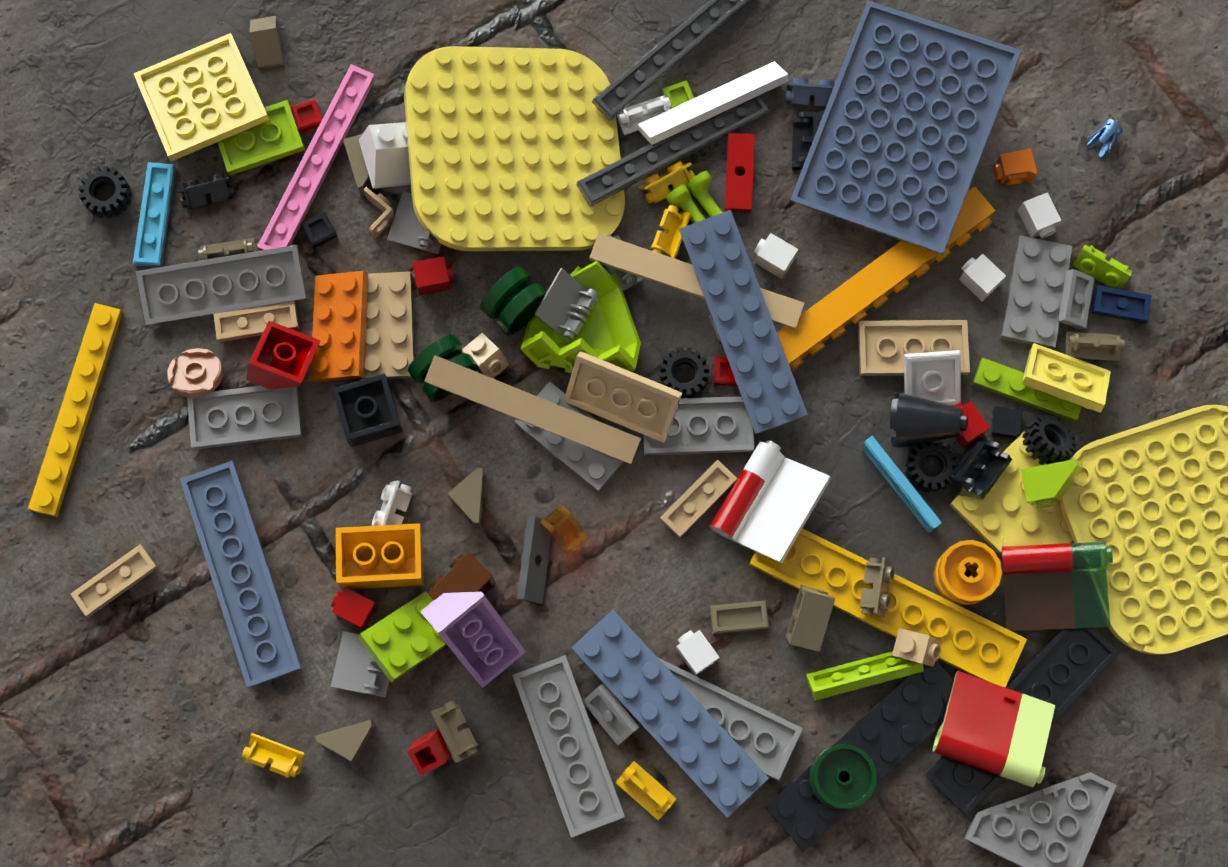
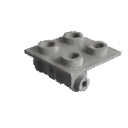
[387,191,441,254]
[535,268,598,343]
[331,631,390,698]

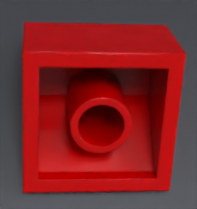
[246,321,320,390]

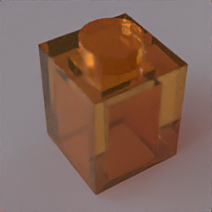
[540,504,589,555]

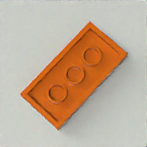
[310,271,368,382]

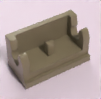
[786,585,835,652]

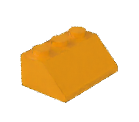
[336,523,425,590]

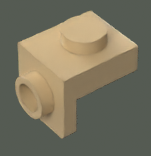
[463,333,509,378]
[892,628,941,667]

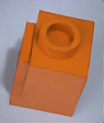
[993,149,1037,186]

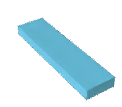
[133,162,176,268]
[861,436,942,533]

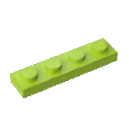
[972,358,1082,423]
[806,651,924,700]

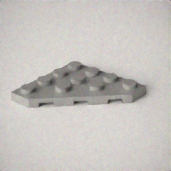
[964,772,1117,867]

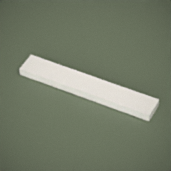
[638,61,789,145]

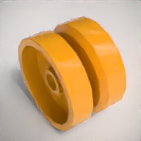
[933,540,1002,606]

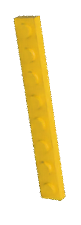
[28,303,123,517]

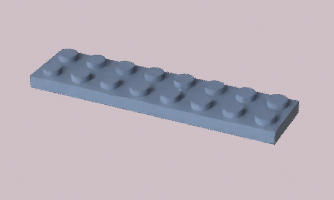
[679,210,808,434]
[180,461,302,689]
[571,610,769,818]

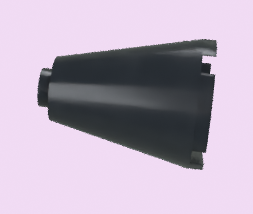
[890,393,968,448]

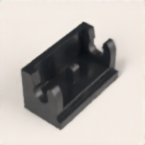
[792,111,824,170]
[948,437,1012,500]

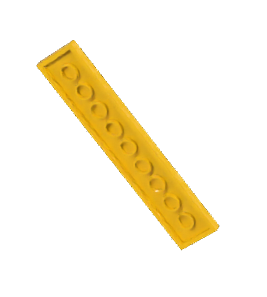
[749,528,1027,687]

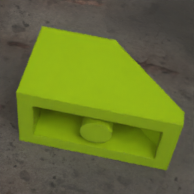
[1021,459,1083,509]

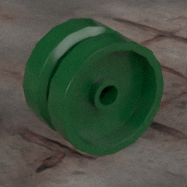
[480,266,547,336]
[407,334,479,402]
[809,744,877,810]

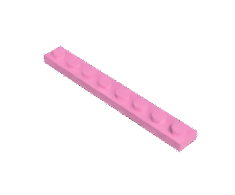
[257,64,376,251]

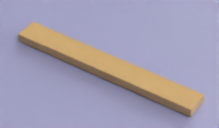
[589,233,804,330]
[424,355,641,464]

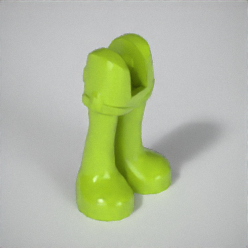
[666,171,723,223]

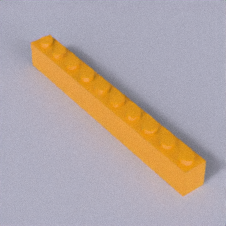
[777,187,996,372]

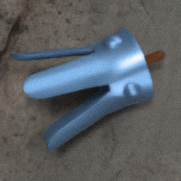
[1086,119,1123,158]

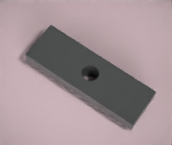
[517,516,553,604]

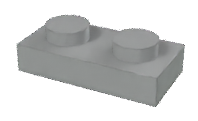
[1058,269,1094,330]
[582,683,640,746]

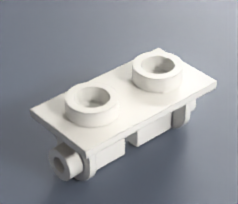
[617,95,671,136]
[372,480,412,526]

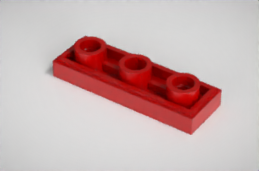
[724,133,755,213]

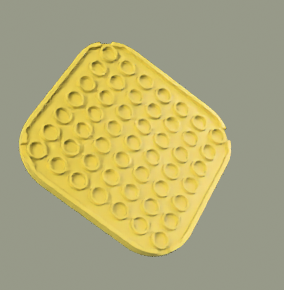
[404,46,625,251]
[1059,405,1228,655]

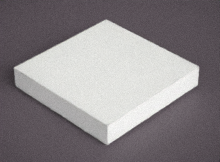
[904,350,961,406]

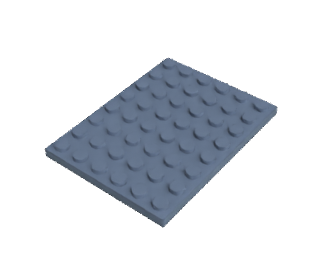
[790,0,1022,255]

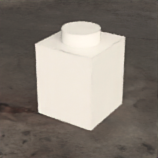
[1018,192,1062,238]
[754,233,798,279]
[959,254,1006,302]
[676,630,720,676]

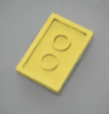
[1022,343,1111,413]

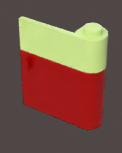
[933,671,1055,787]

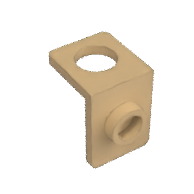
[364,187,395,239]

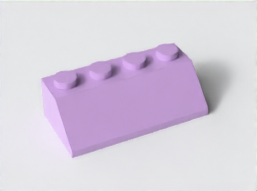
[421,592,526,688]

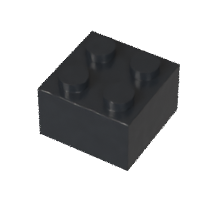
[332,373,403,447]

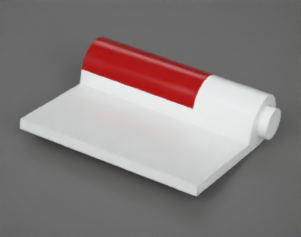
[710,440,832,564]

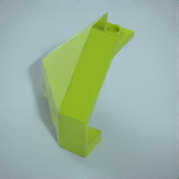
[521,261,641,373]

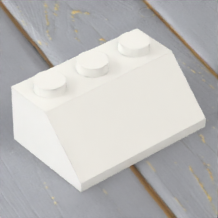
[359,122,411,188]

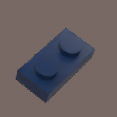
[1092,285,1152,323]

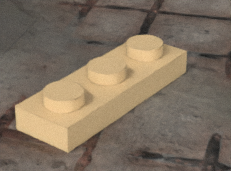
[214,301,299,342]
[660,460,738,539]
[71,544,158,618]

